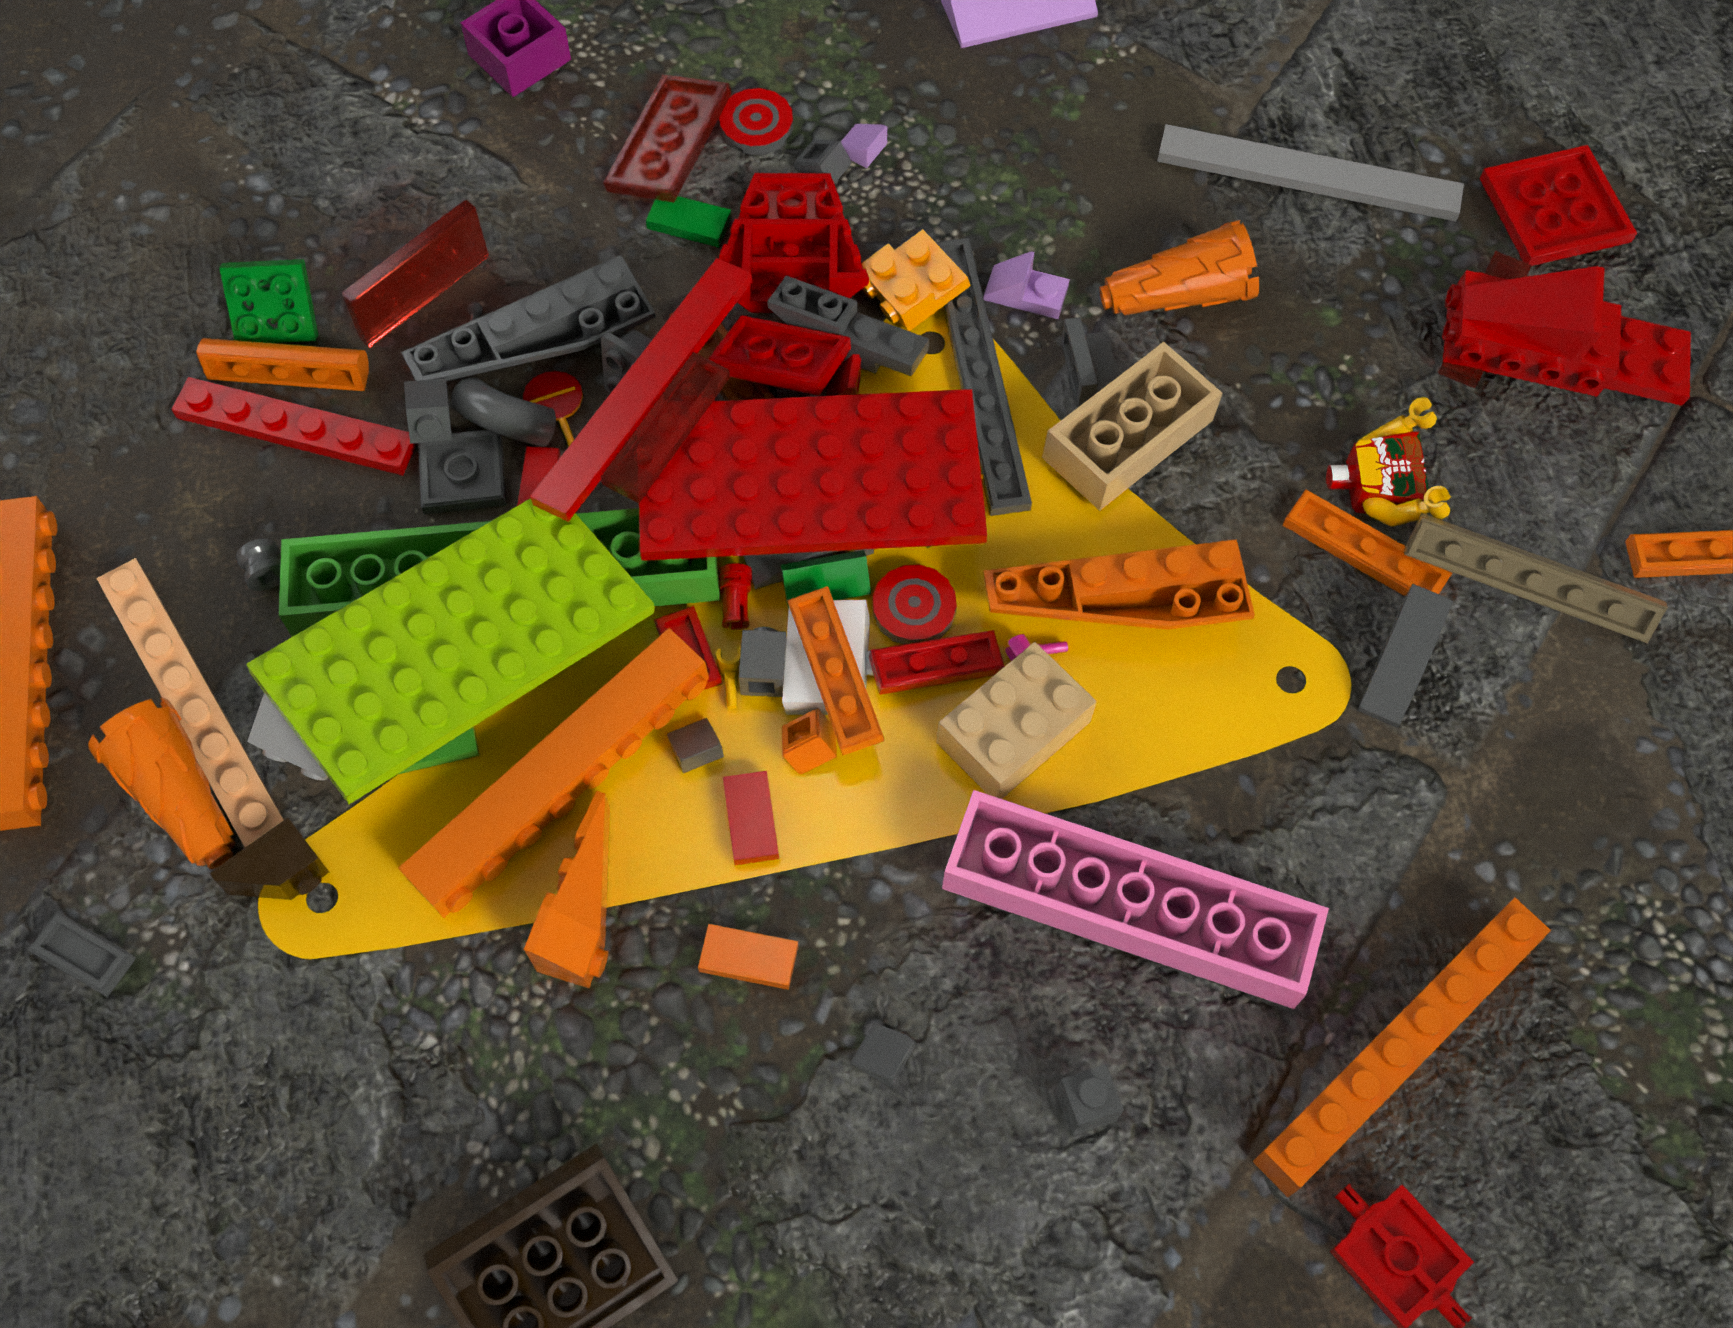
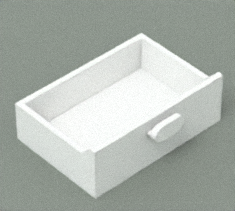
[782,600,874,715]

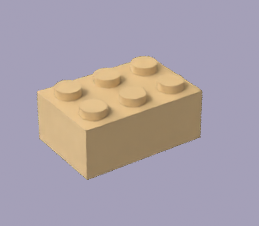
[936,642,1097,799]

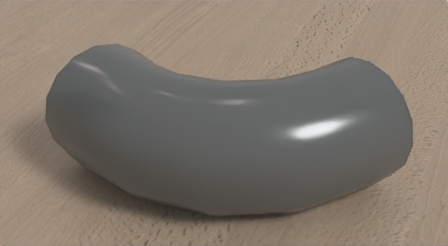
[451,378,556,447]

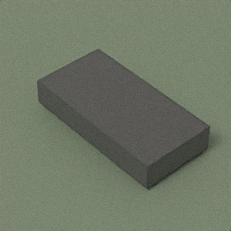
[28,911,136,998]

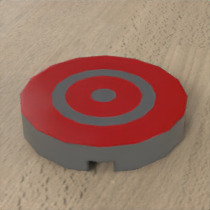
[719,88,793,155]
[872,564,957,645]

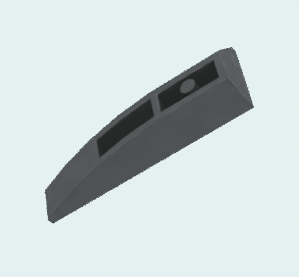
[401,255,656,382]

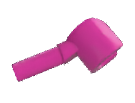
[1005,634,1068,661]

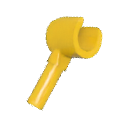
[716,646,741,709]

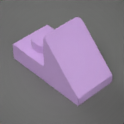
[983,252,1070,319]

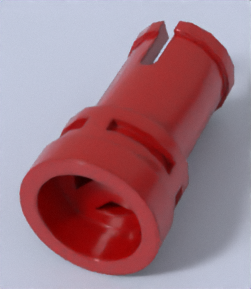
[718,563,752,630]

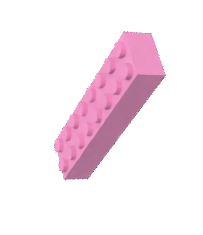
[942,790,1329,1009]

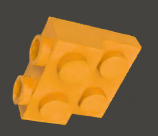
[862,229,971,331]

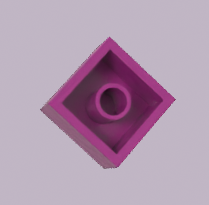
[460,0,571,97]

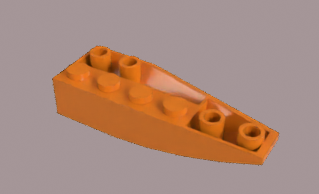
[983,539,1255,630]

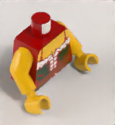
[1326,397,1451,527]

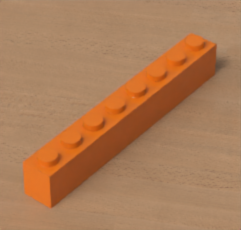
[0,496,57,831]
[398,628,709,918]
[1252,898,1551,1198]

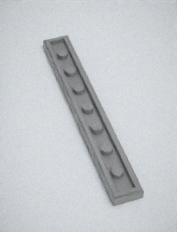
[1157,124,1464,222]

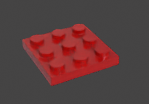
[1479,145,1637,267]

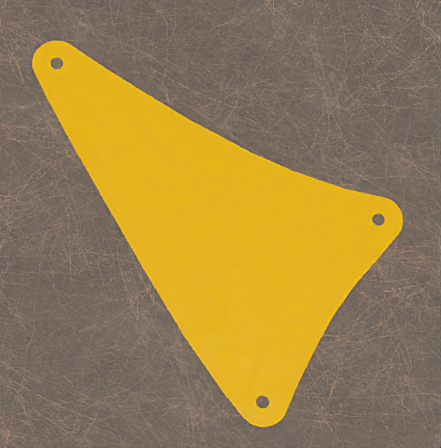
[258,307,1351,960]

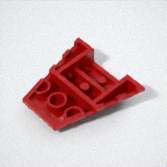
[719,173,869,313]

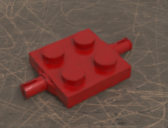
[1329,1183,1474,1328]

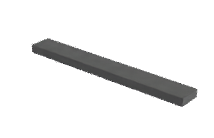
[936,238,1032,516]

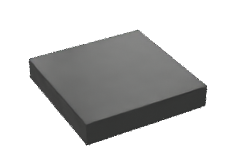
[418,429,507,515]

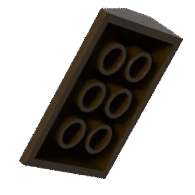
[424,1143,678,1328]

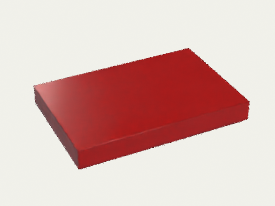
[706,315,851,396]

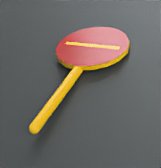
[523,371,583,447]

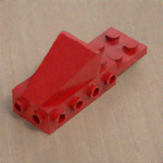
[1442,266,1691,406]

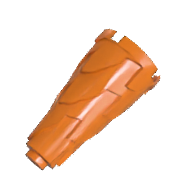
[1099,220,1259,315]
[88,698,236,869]

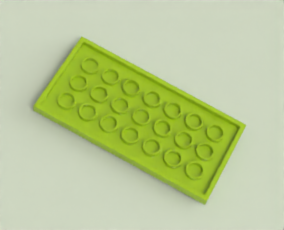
[246,499,654,804]

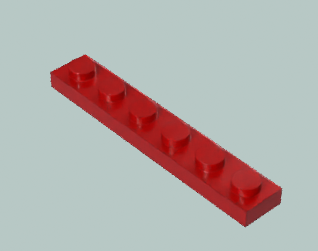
[171,377,417,476]

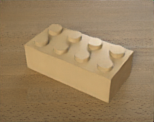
[1042,342,1223,511]

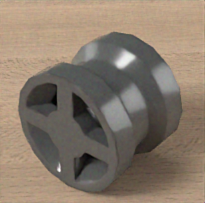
[235,538,281,591]

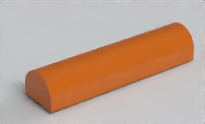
[196,338,369,391]

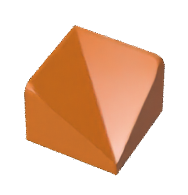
[782,708,837,774]

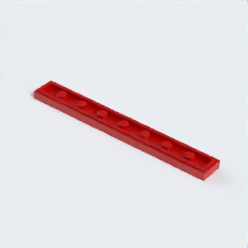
[530,258,753,522]

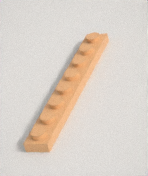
[96,558,284,848]

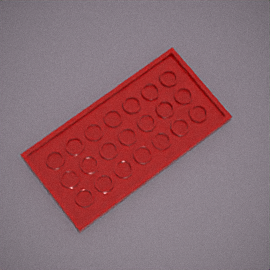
[638,389,987,561]

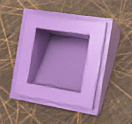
[841,124,887,168]

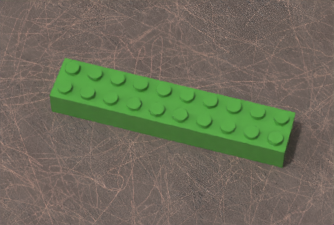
[279,508,720,637]

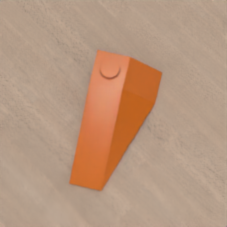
[524,791,610,988]

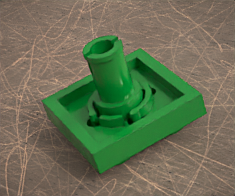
[219,259,318,343]

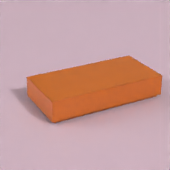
[698,924,799,990]

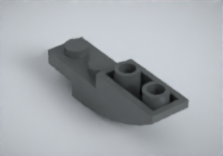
[767,276,929,377]

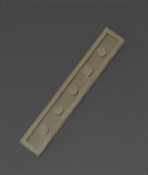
[1404,513,1668,644]

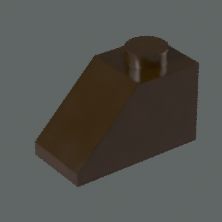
[209,818,329,900]

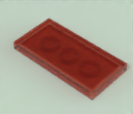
[603,74,732,202]
[342,200,489,349]

